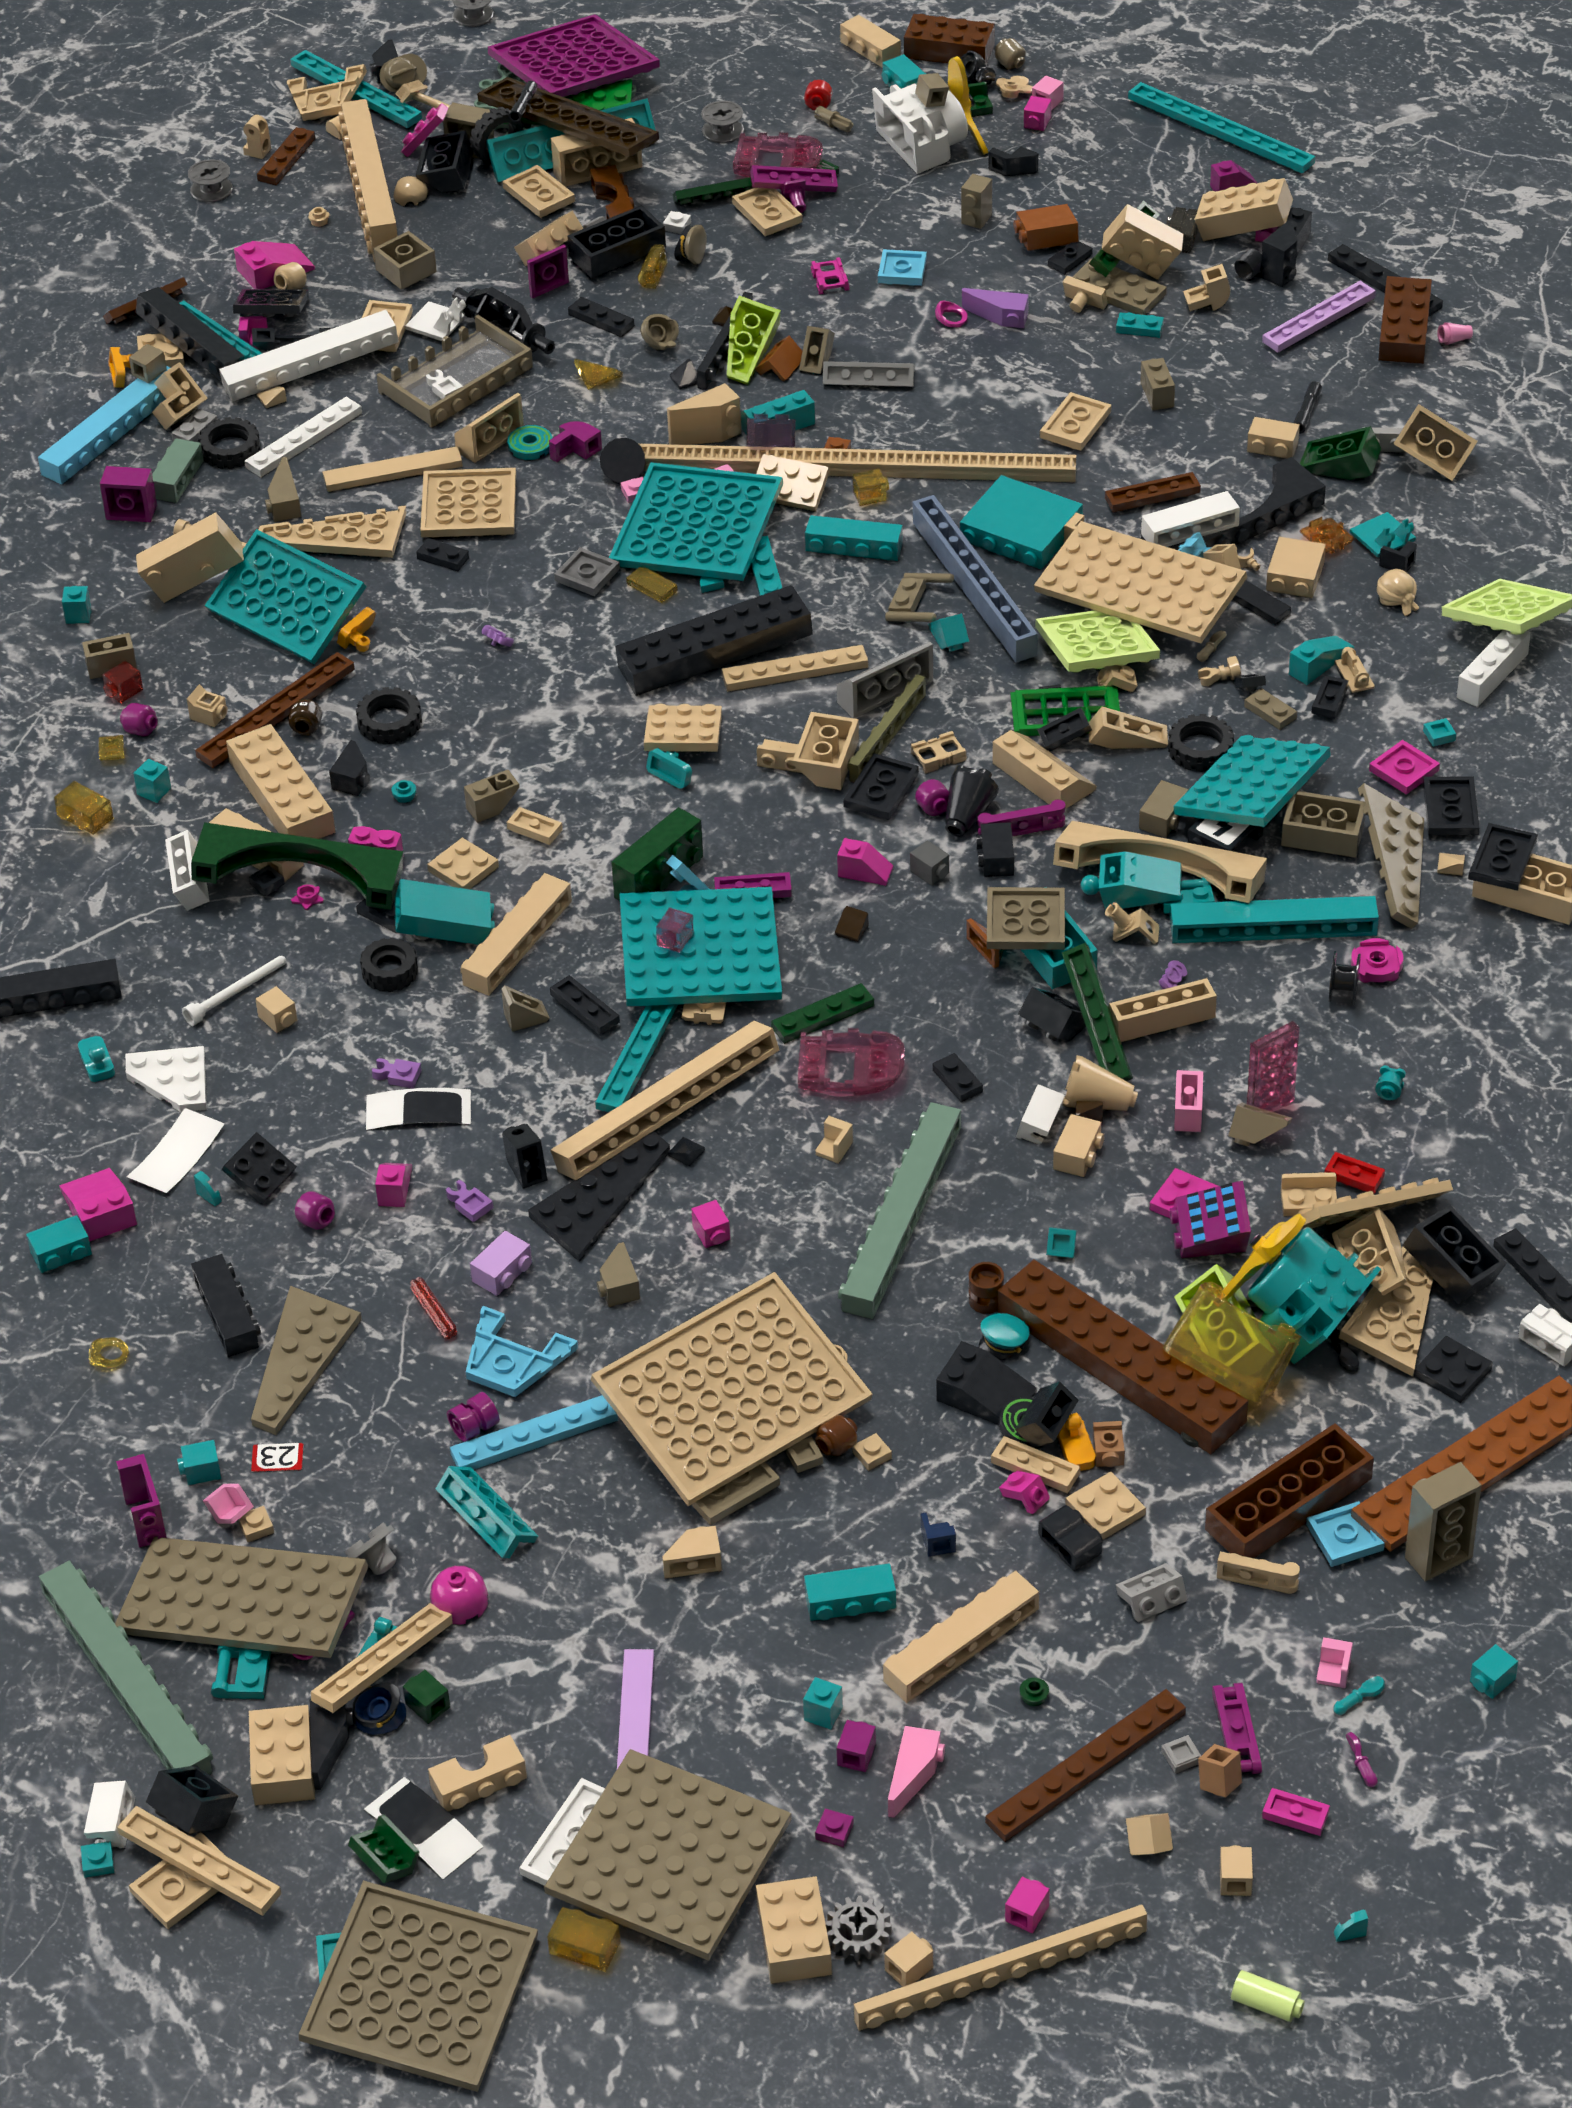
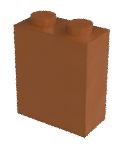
[1013,204,1079,251]

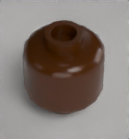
[815,1415,857,1457]

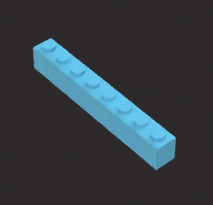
[38,366,170,485]

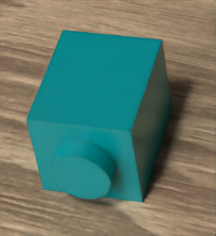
[62,586,91,624]
[133,759,172,803]
[177,1440,222,1485]
[1470,1644,1518,1699]
[803,1677,843,1730]

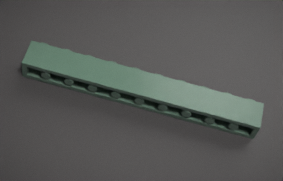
[838,1102,961,1319]
[39,1560,213,1775]

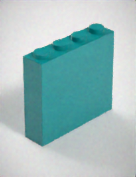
[960,475,1083,570]

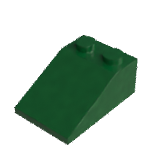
[1300,426,1382,480]

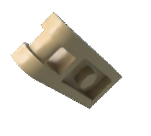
[1217,1551,1300,1594]

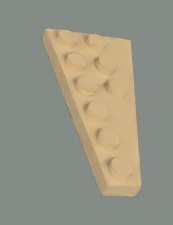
[259,506,407,558]
[1298,1178,1453,1230]
[1339,1247,1433,1376]

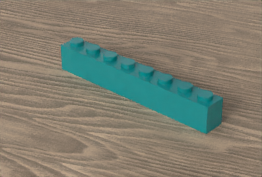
[1170,896,1379,944]

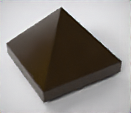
[712,306,733,326]

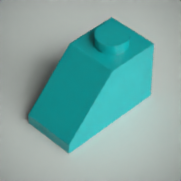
[928,613,969,652]

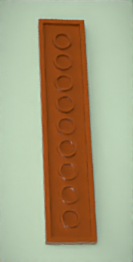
[1351,1375,1572,1551]

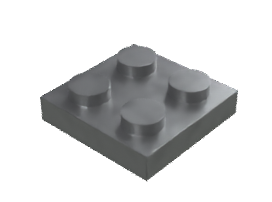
[554,547,620,596]

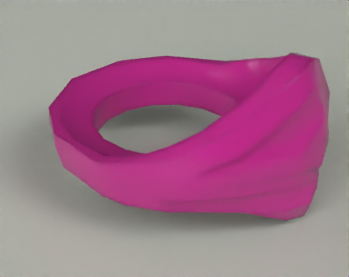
[935,301,967,327]

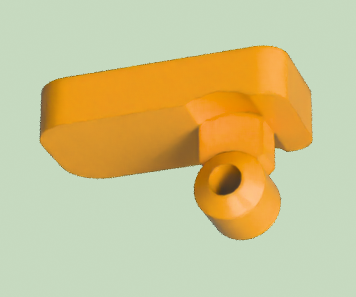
[108,347,133,388]
[337,607,376,652]
[1057,1412,1095,1471]

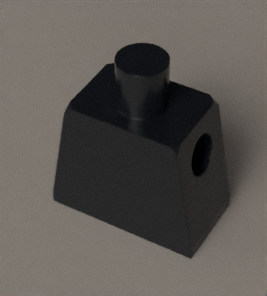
[502,1124,548,1189]

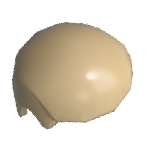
[393,176,428,206]

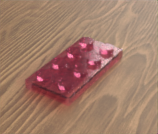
[1247,1021,1300,1112]

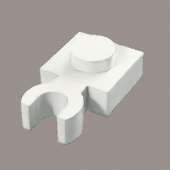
[426,369,463,399]

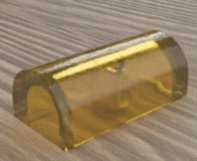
[638,245,668,289]

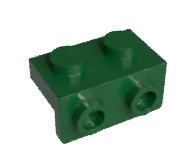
[348,1814,420,1884]

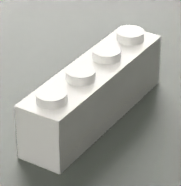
[1141,491,1240,547]
[1457,630,1531,707]

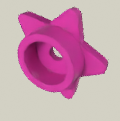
[291,884,324,910]

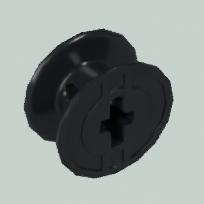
[1329,951,1361,1005]

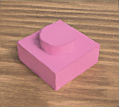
[621,477,643,503]

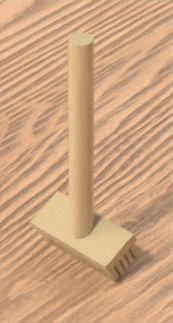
[396,80,450,108]

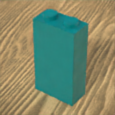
[395,879,495,945]

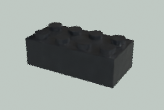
[567,205,666,278]

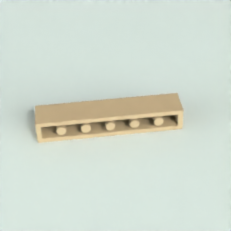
[461,873,572,996]
[883,1571,1039,1703]

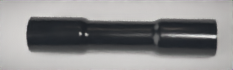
[509,81,538,122]
[1293,381,1322,434]

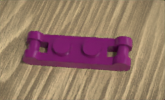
[978,800,1066,837]
[1212,1682,1262,1774]

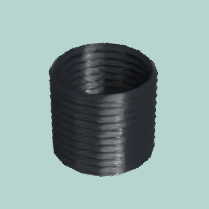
[1234,249,1262,280]

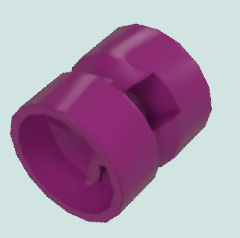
[447,1392,500,1442]

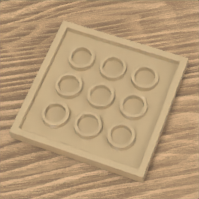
[420,468,516,538]

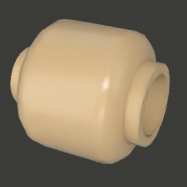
[274,262,307,289]

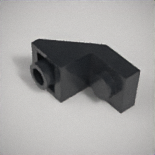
[988,146,1039,176]

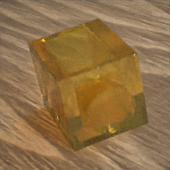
[853,469,889,506]

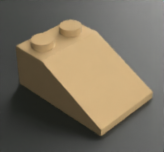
[667,383,741,445]

